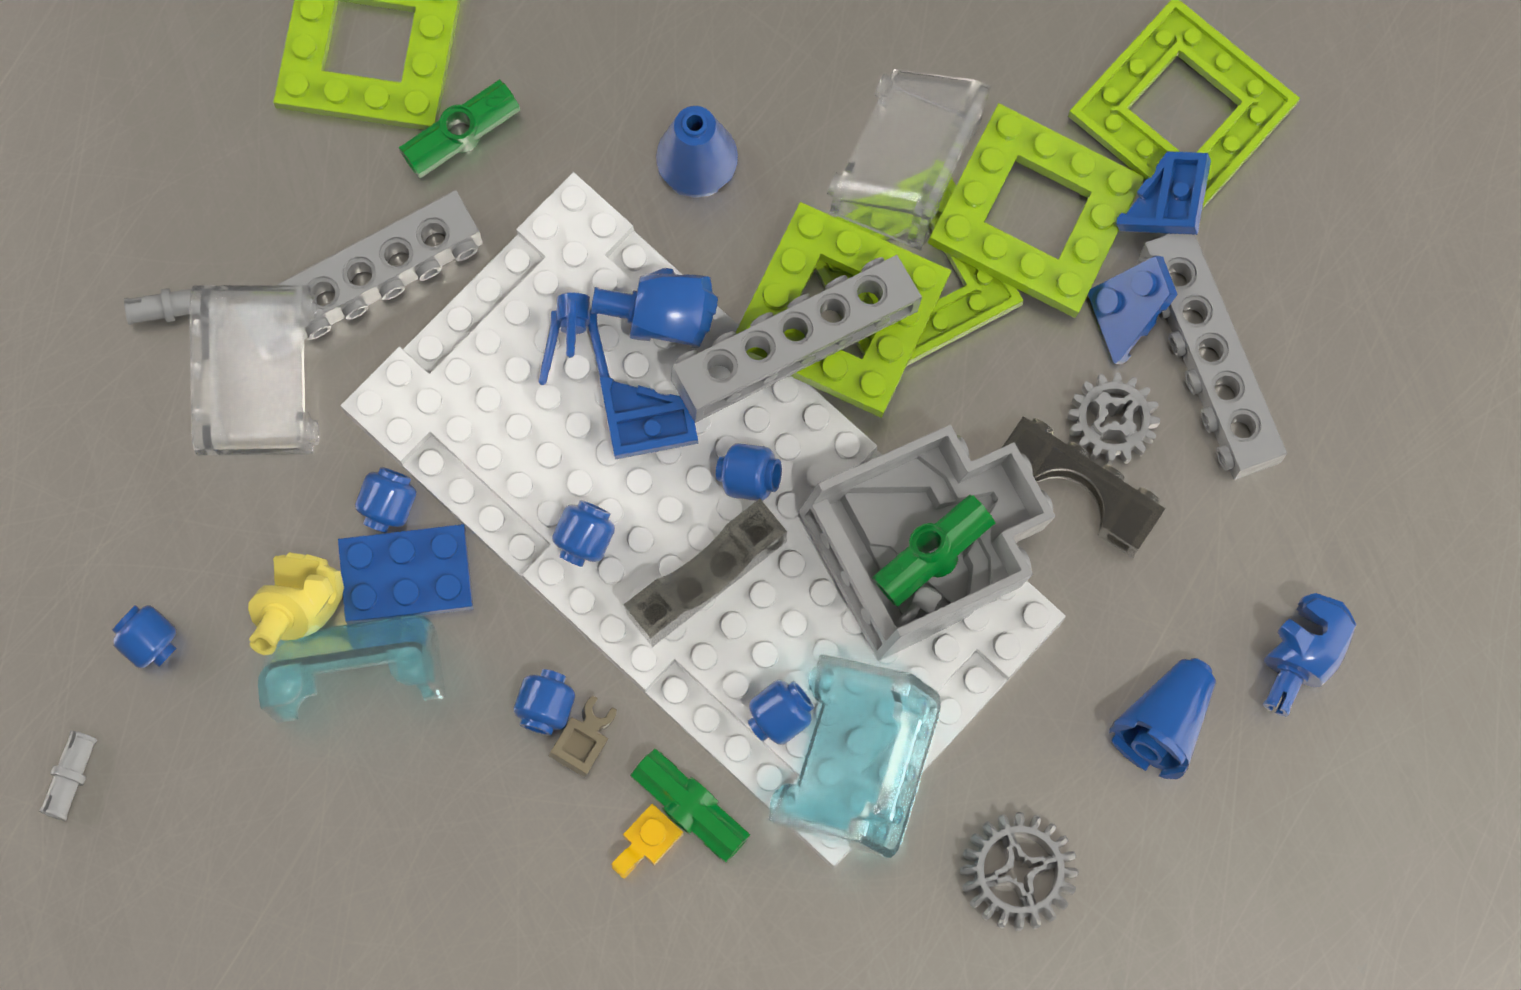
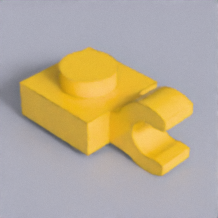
[611,803,684,879]

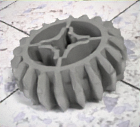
[960,812,1078,931]

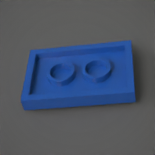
[338,524,474,624]

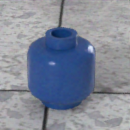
[716,443,782,501]
[355,467,416,533]
[552,500,615,567]
[112,605,177,668]
[514,669,575,736]
[748,680,814,745]

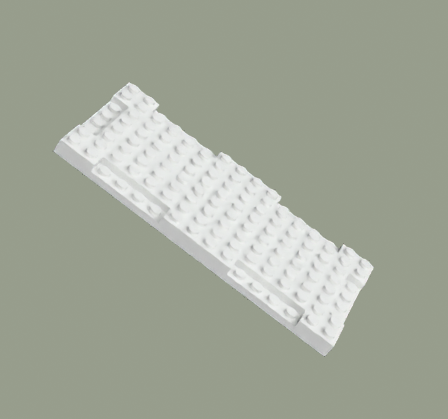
[340,172,1066,869]

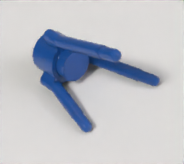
[539,292,610,385]

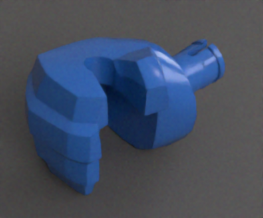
[590,268,718,348]
[1263,593,1356,717]

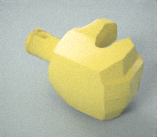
[248,552,344,655]

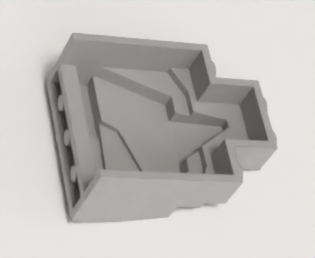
[798,425,1056,661]

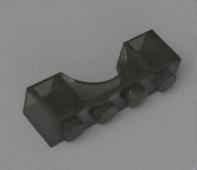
[1002,416,1166,558]
[624,499,787,647]

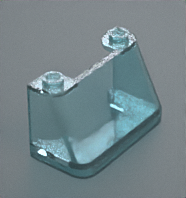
[258,615,446,723]
[768,654,941,858]

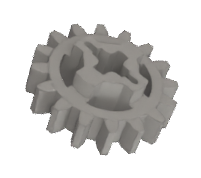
[1067,372,1160,465]

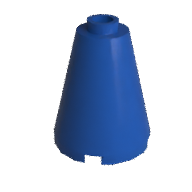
[656,106,738,198]
[1109,658,1216,780]

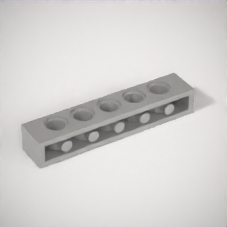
[235,190,483,360]
[1138,234,1288,480]
[671,255,922,423]

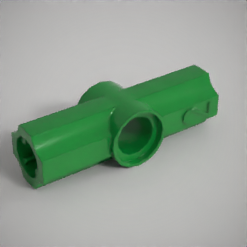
[399,79,521,179]
[872,494,996,607]
[630,748,751,863]

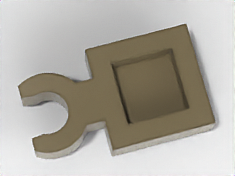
[548,696,617,778]

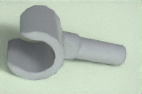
[894,587,945,628]

